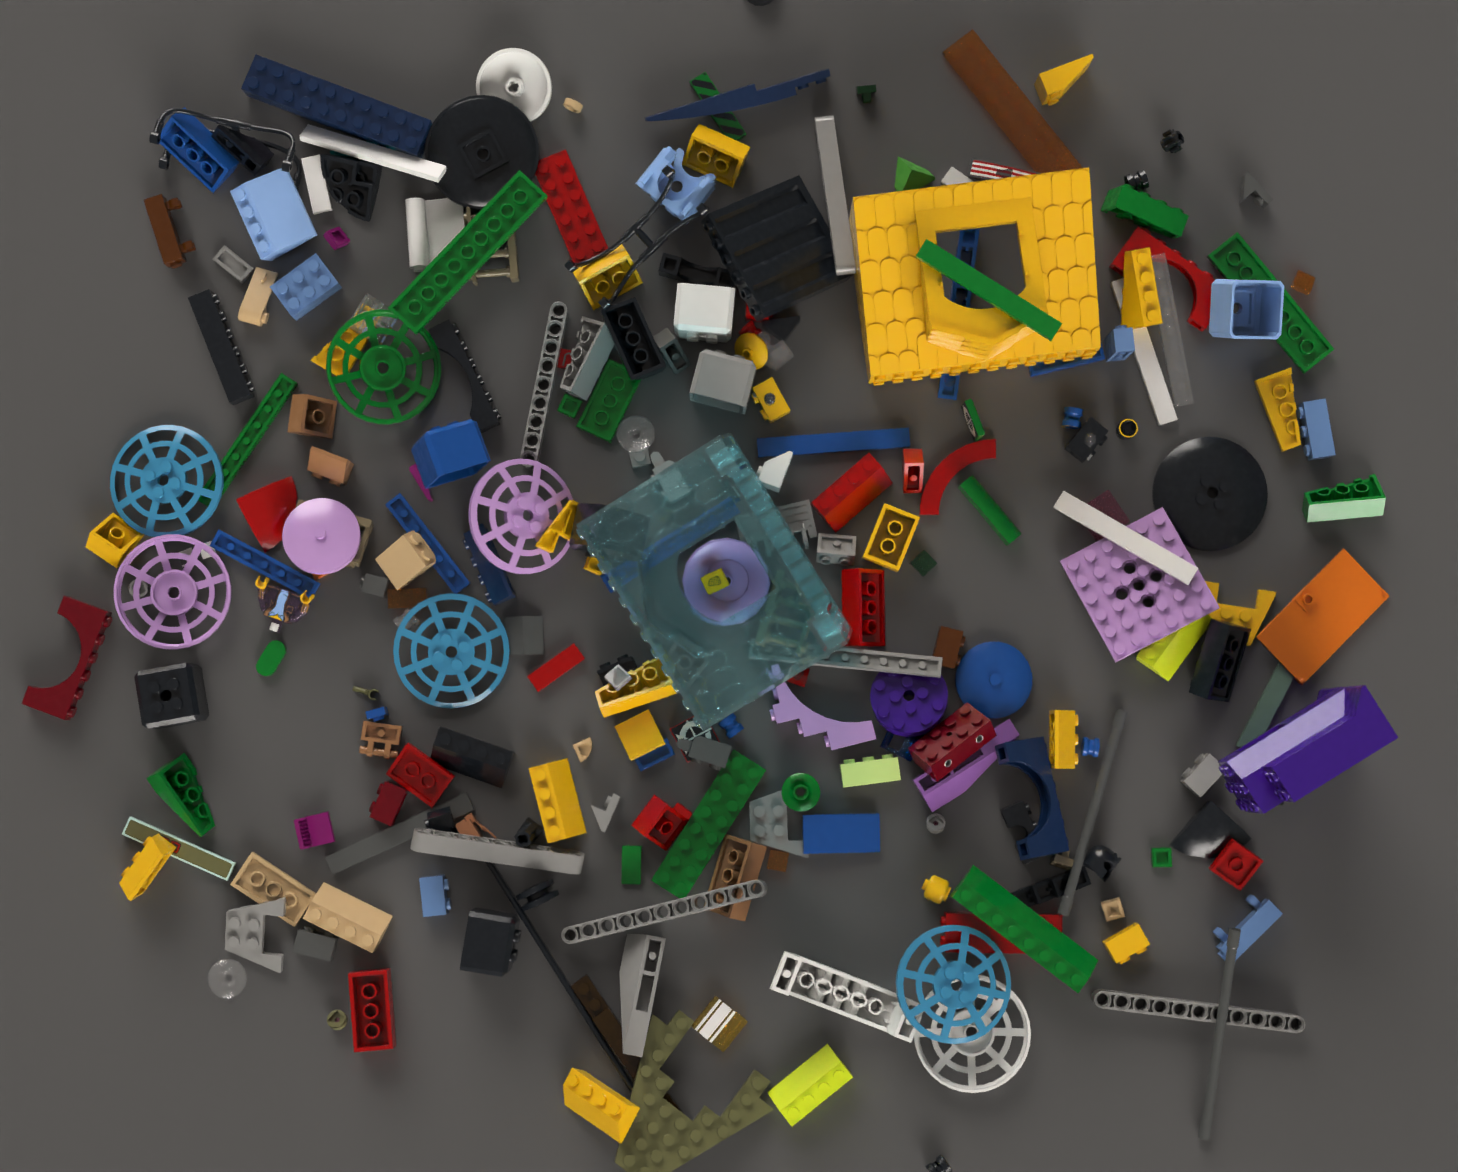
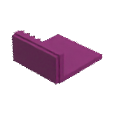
[293,811,335,850]

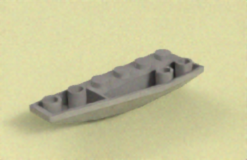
[619,934,666,1057]

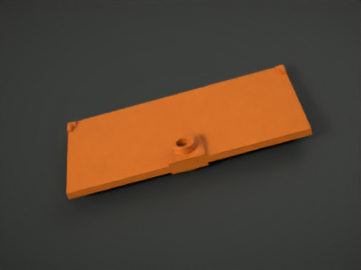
[1256,548,1390,686]

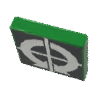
[961,399,985,442]

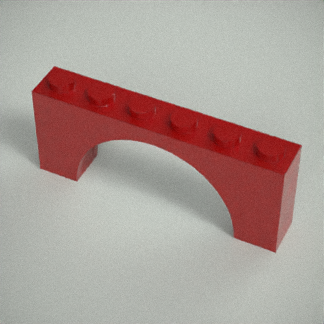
[1109,227,1215,332]

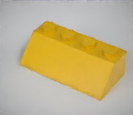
[528,758,587,843]
[563,1068,640,1143]

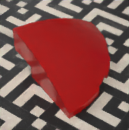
[236,476,298,553]

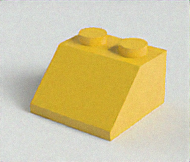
[85,513,144,568]

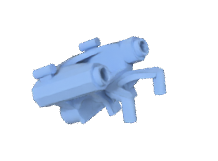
[635,146,716,224]

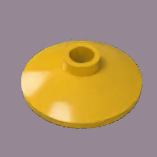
[734,333,768,370]

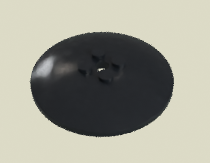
[425,95,539,210]
[1152,437,1268,551]

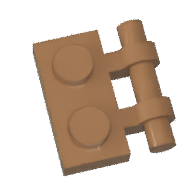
[359,721,403,759]

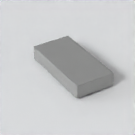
[213,245,255,284]

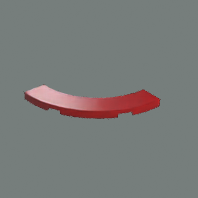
[919,439,996,515]

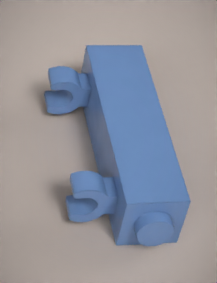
[1213,894,1283,961]

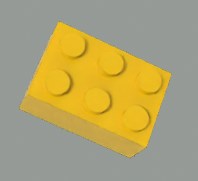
[862,503,920,572]

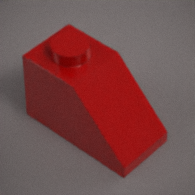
[902,449,924,493]

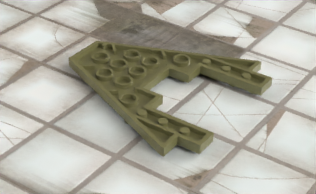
[614,1010,773,1172]

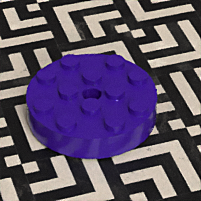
[870,672,948,737]

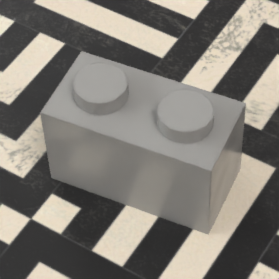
[1180,753,1222,798]

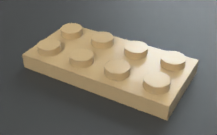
[230,852,316,927]

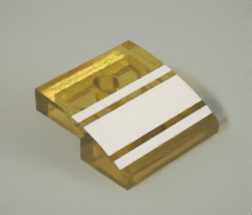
[692,995,748,1052]

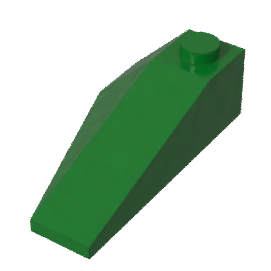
[146,752,215,837]

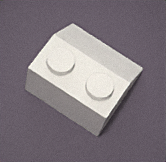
[755,451,793,493]

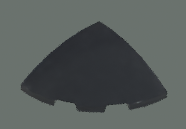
[321,154,382,222]
[1169,801,1251,859]

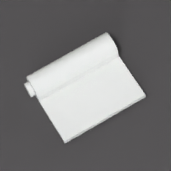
[405,198,465,272]

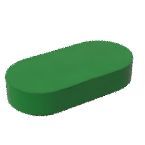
[256,640,287,676]

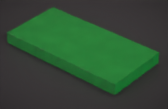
[576,358,642,444]

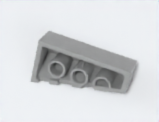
[560,316,615,401]

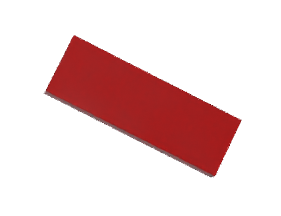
[527,643,585,692]

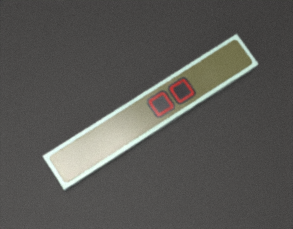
[122,816,236,881]

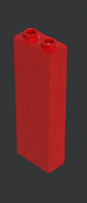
[940,912,1062,954]

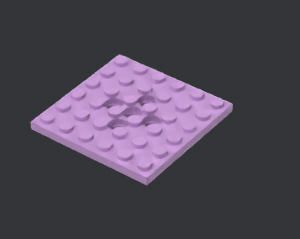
[1060,507,1220,663]

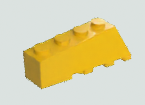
[1120,247,1163,329]
[595,651,677,718]

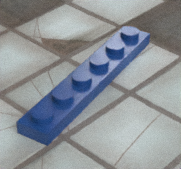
[385,493,471,594]
[210,529,321,598]

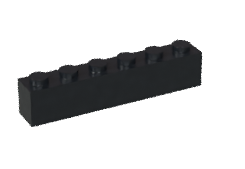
[188,289,255,405]

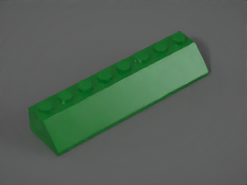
[950,865,1098,993]

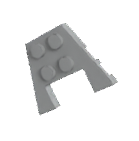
[749,788,809,858]
[225,897,286,973]

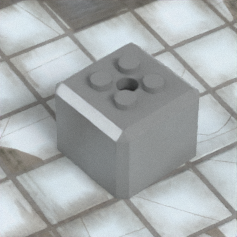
[689,349,756,414]

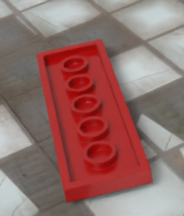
[535,149,608,263]

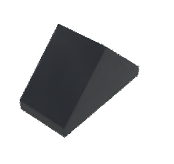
[762,315,800,344]

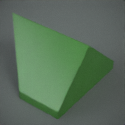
[894,156,936,191]

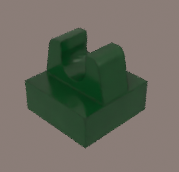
[856,84,876,103]

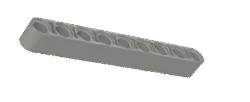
[814,115,856,276]
[520,301,568,470]
[410,828,585,875]

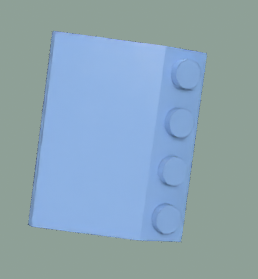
[230,168,317,261]

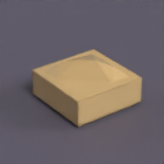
[1101,897,1125,922]

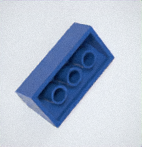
[160,107,240,193]

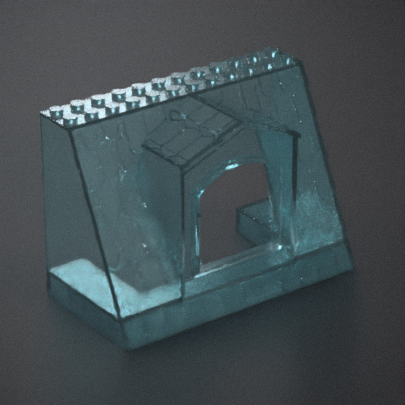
[576,433,853,731]

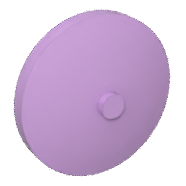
[282,498,361,575]

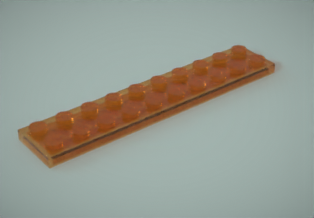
[942,29,1083,173]

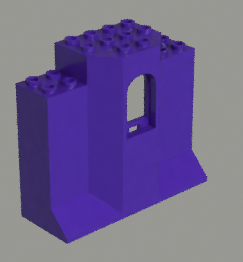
[1218,685,1398,814]

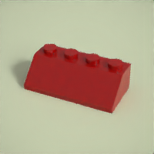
[810,452,893,533]
[841,568,885,647]

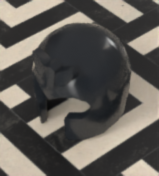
[1083,845,1121,882]

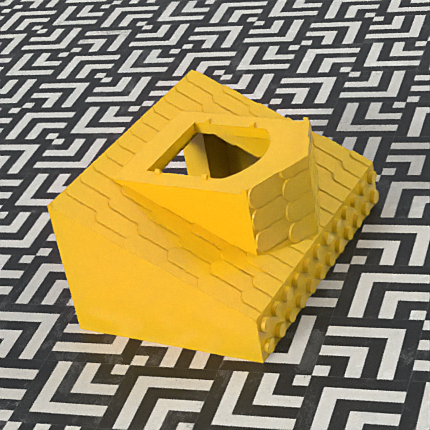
[849,167,1101,386]

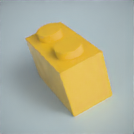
[1102,922,1150,964]

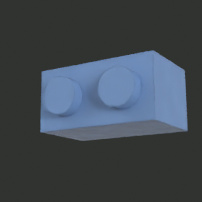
[419,874,451,917]

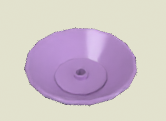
[682,538,770,626]

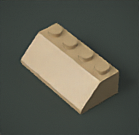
[303,882,393,953]

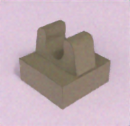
[1049,849,1074,871]

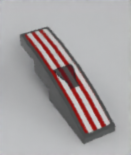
[967,158,1039,181]

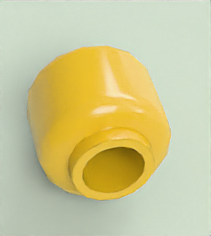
[921,875,951,904]

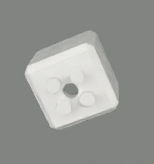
[673,283,735,344]

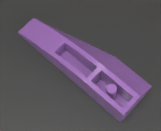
[911,719,1019,812]

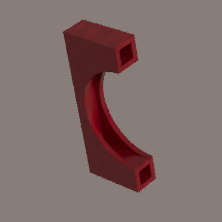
[21,595,112,720]

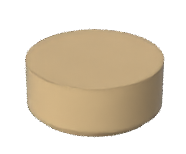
[563,98,583,113]

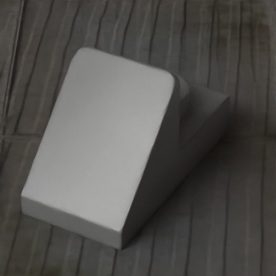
[591,793,621,832]

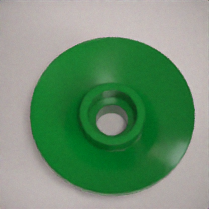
[781,773,820,812]

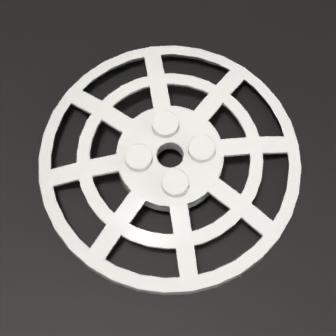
[914,975,1031,1093]

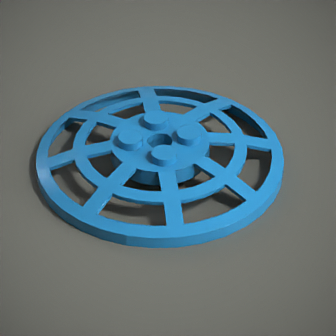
[110,425,224,537]
[393,593,510,709]
[896,925,1011,1044]

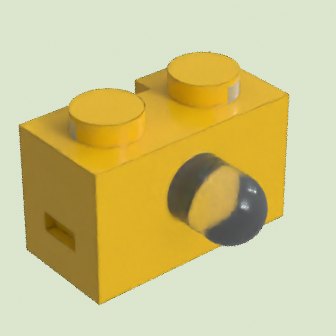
[751,377,791,423]

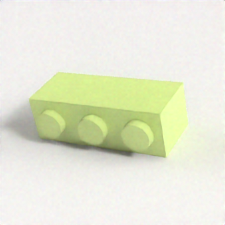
[839,754,901,788]

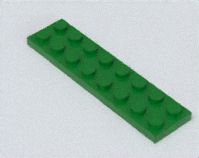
[1207,232,1334,374]
[651,750,766,899]

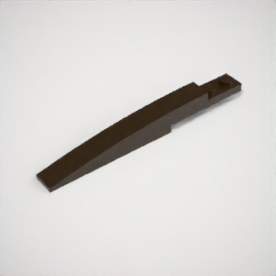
[571,974,683,1113]

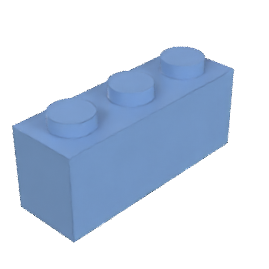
[1104,325,1135,362]
[1297,398,1336,461]

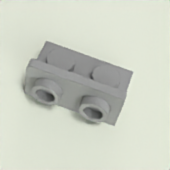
[816,533,856,566]

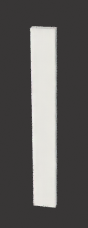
[299,124,446,183]
[1110,278,1178,426]
[1054,491,1198,585]

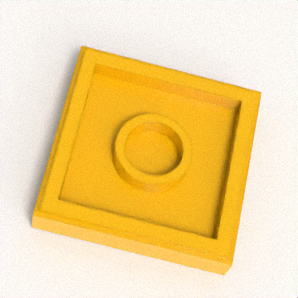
[614,709,666,761]

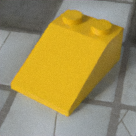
[1034,54,1094,106]

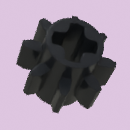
[1160,129,1184,154]

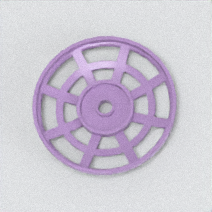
[468,459,573,574]
[114,534,231,650]

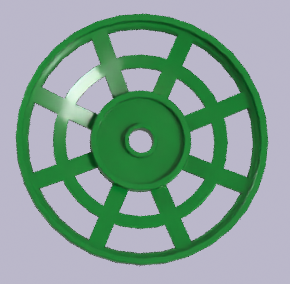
[326,309,441,425]

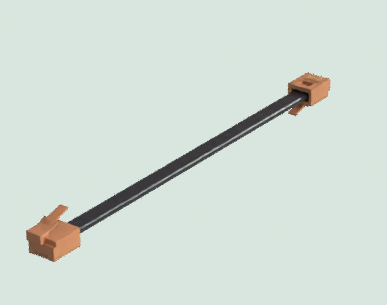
[455,813,633,1092]

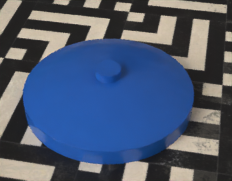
[955,641,1032,718]

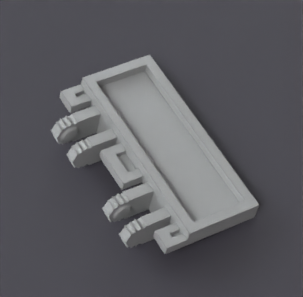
[735,500,818,557]

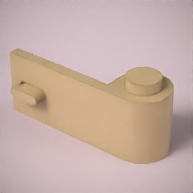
[238,267,278,326]

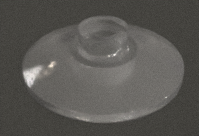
[617,416,655,453]
[208,959,247,998]

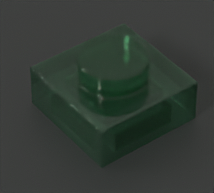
[910,550,937,577]

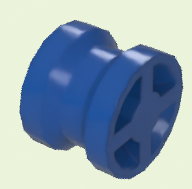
[1081,737,1100,757]

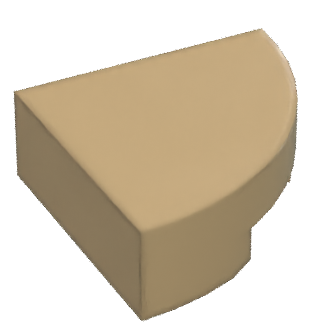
[573,737,592,763]

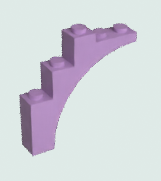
[768,664,876,750]

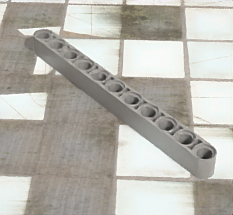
[561,880,768,944]
[1091,989,1305,1033]

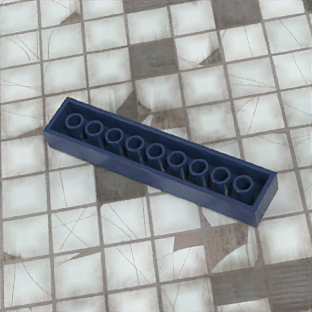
[241,54,432,158]

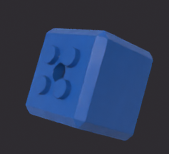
[411,419,491,489]

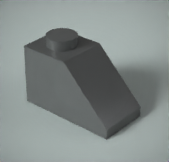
[653,328,691,375]

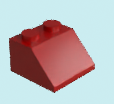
[631,794,689,851]

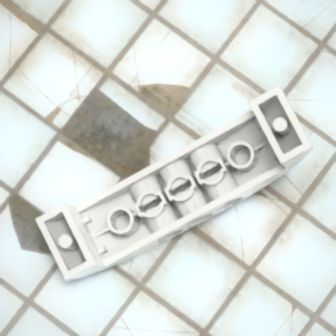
[770,951,923,1043]

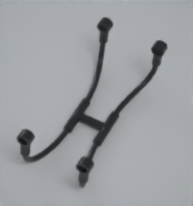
[149,108,302,191]
[564,165,709,310]

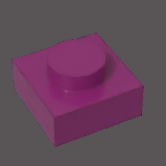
[323,226,350,250]

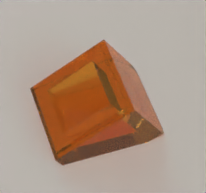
[1290,270,1315,295]

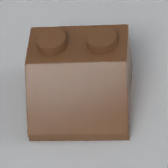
[287,394,337,439]
[307,446,354,487]

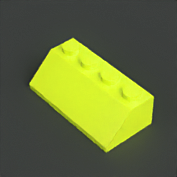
[1136,615,1212,682]
[767,1043,853,1126]

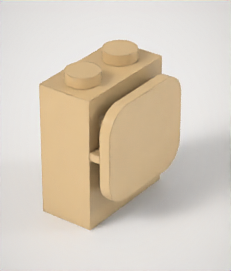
[375,530,436,590]

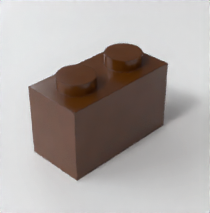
[932,626,966,669]

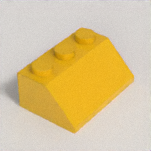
[682,124,750,188]
[573,244,643,310]
[1049,710,1078,769]
[119,834,176,901]

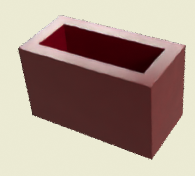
[369,781,408,826]

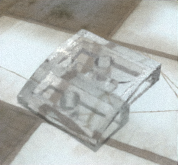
[349,293,397,345]

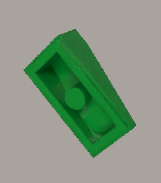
[621,845,642,884]

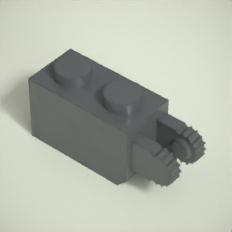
[676,735,732,771]

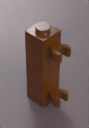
[144,194,196,269]

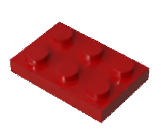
[386,742,455,808]

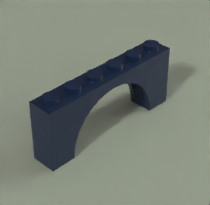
[995,736,1070,861]

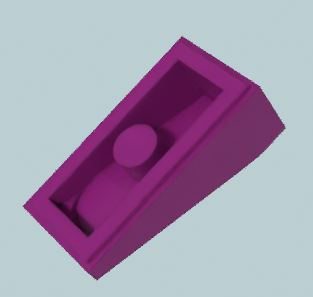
[409,463,434,502]

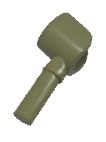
[353,686,379,700]

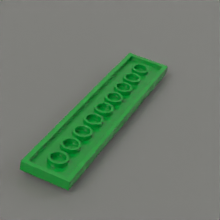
[388,170,548,335]

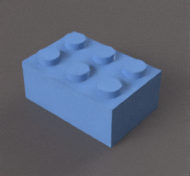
[270,253,342,321]

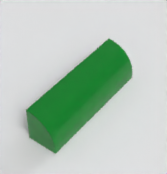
[958,475,1022,546]

